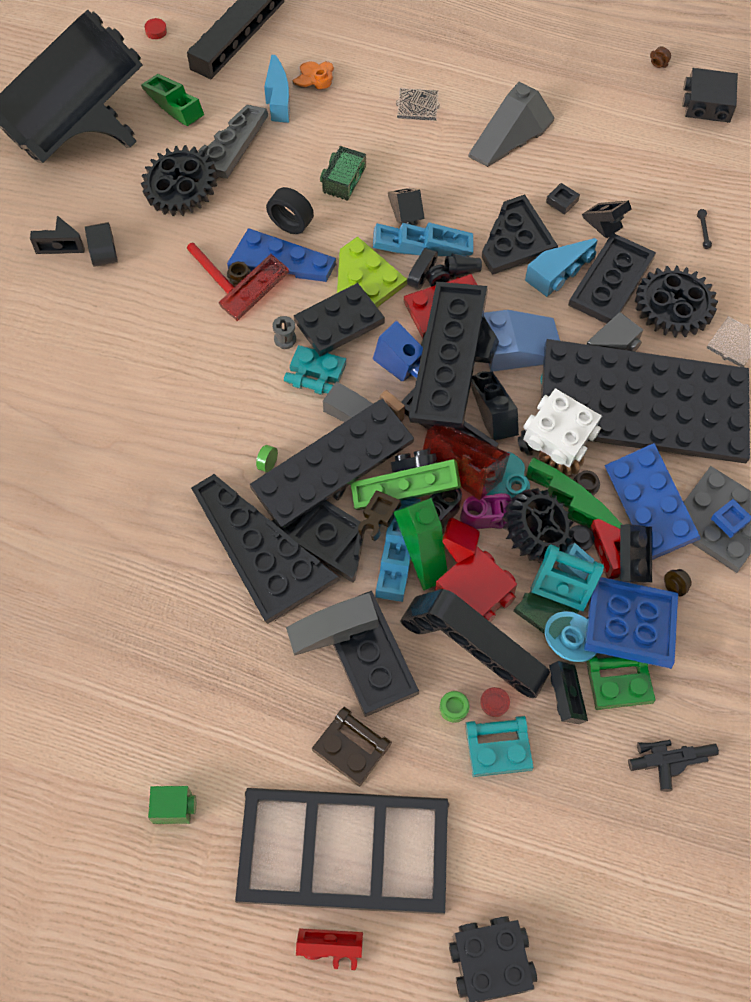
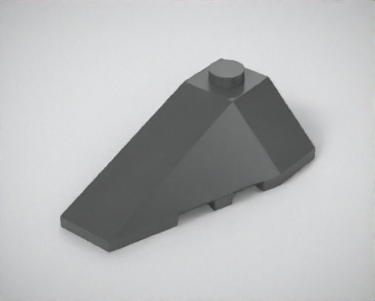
[468,82,555,167]

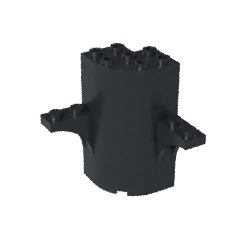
[0,10,143,163]

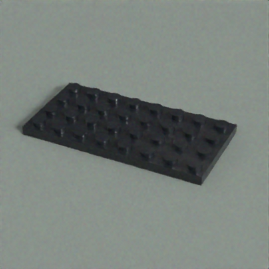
[541,339,750,464]

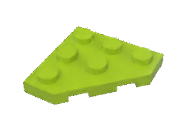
[337,236,407,307]

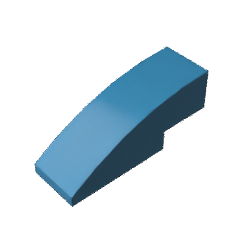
[264,55,290,123]

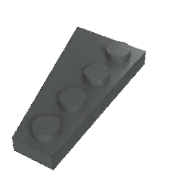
[198,105,268,179]

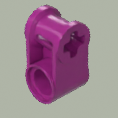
[460,493,511,529]

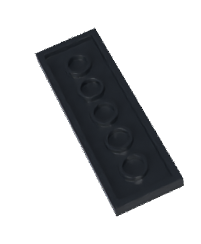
[409,282,488,428]
[250,398,414,530]

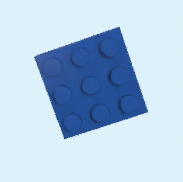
[584,577,678,669]

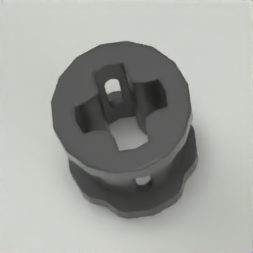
[272,316,296,349]

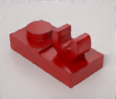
[296,928,363,970]

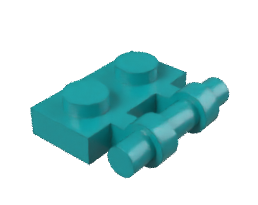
[284,345,346,395]

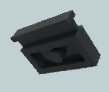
[620,524,652,582]

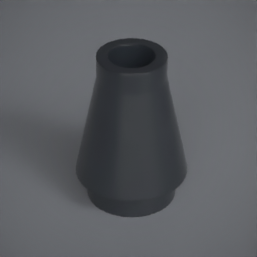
[444,253,482,278]

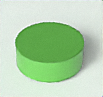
[256,445,278,473]
[439,691,470,723]

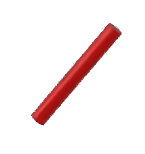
[187,242,236,296]

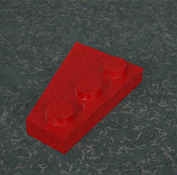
[404,274,477,339]

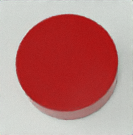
[144,18,167,39]

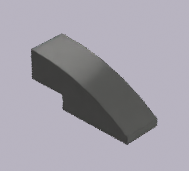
[323,381,373,422]
[286,593,378,656]

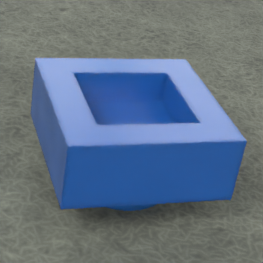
[711,499,751,538]

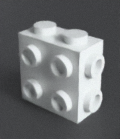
[523,388,602,468]

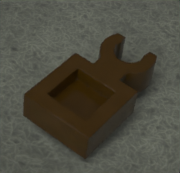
[358,490,402,541]

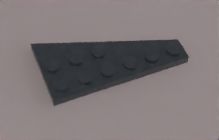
[191,474,340,624]

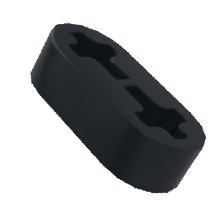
[407,247,438,290]

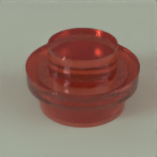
[480,687,510,717]

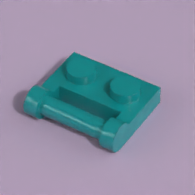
[530,544,604,611]
[465,716,534,777]

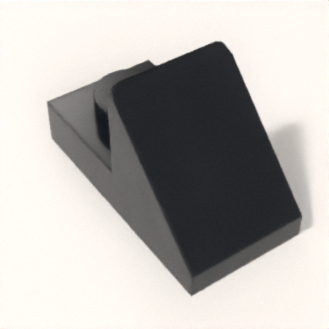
[582,200,632,238]
[30,216,85,254]

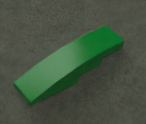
[526,457,623,529]

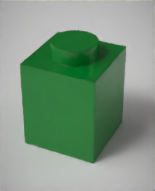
[148,786,196,824]

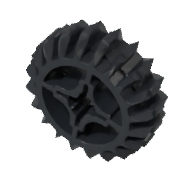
[502,488,575,563]

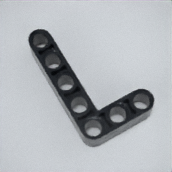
[400,589,550,699]

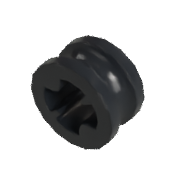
[425,265,450,287]

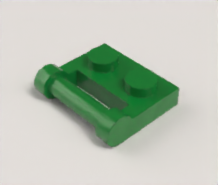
[586,656,656,710]

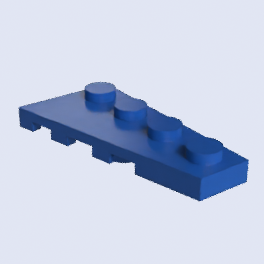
[227,228,336,282]

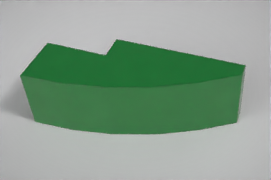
[141,74,204,126]

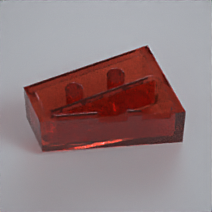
[422,425,510,501]

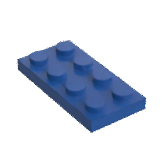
[604,443,701,560]

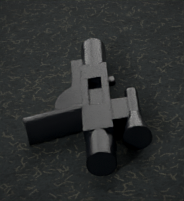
[628,739,719,792]

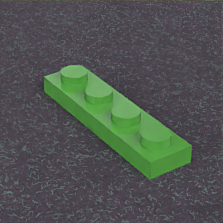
[351,459,461,510]

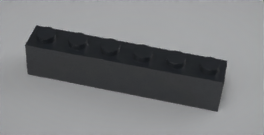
[187,0,284,80]

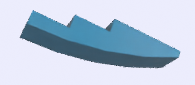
[373,222,473,256]
[375,498,421,602]

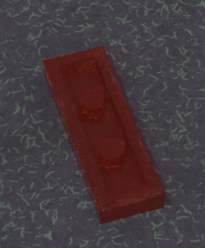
[219,254,289,321]

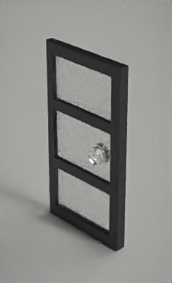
[235,788,449,915]

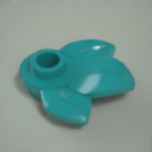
[482,452,530,499]

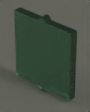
[513,591,579,639]

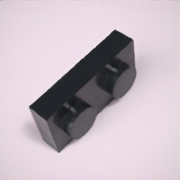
[549,661,588,724]

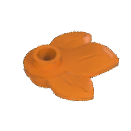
[292,61,334,89]

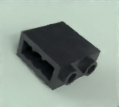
[682,68,738,123]
[449,916,537,1002]

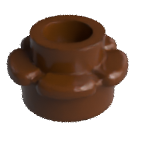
[650,46,671,68]

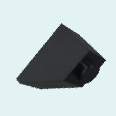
[388,188,425,225]

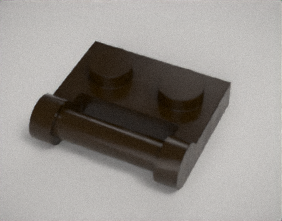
[312,706,392,787]

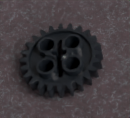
[141,145,218,216]
[635,265,718,338]

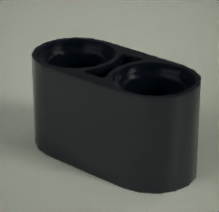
[85,222,118,267]
[429,488,462,529]

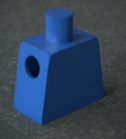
[373,320,423,382]

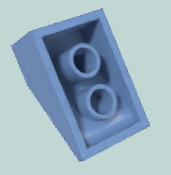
[484,310,560,372]

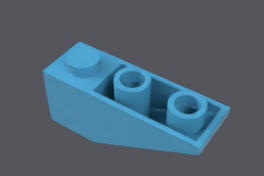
[525,238,598,297]

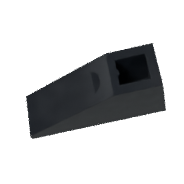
[471,371,519,441]

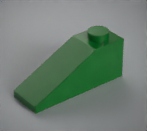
[394,498,447,590]

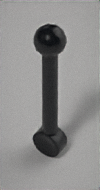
[697,209,712,249]

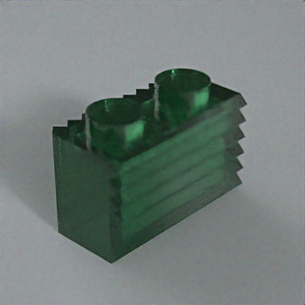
[320,146,366,201]

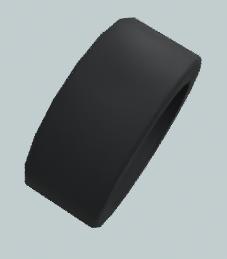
[266,187,314,234]

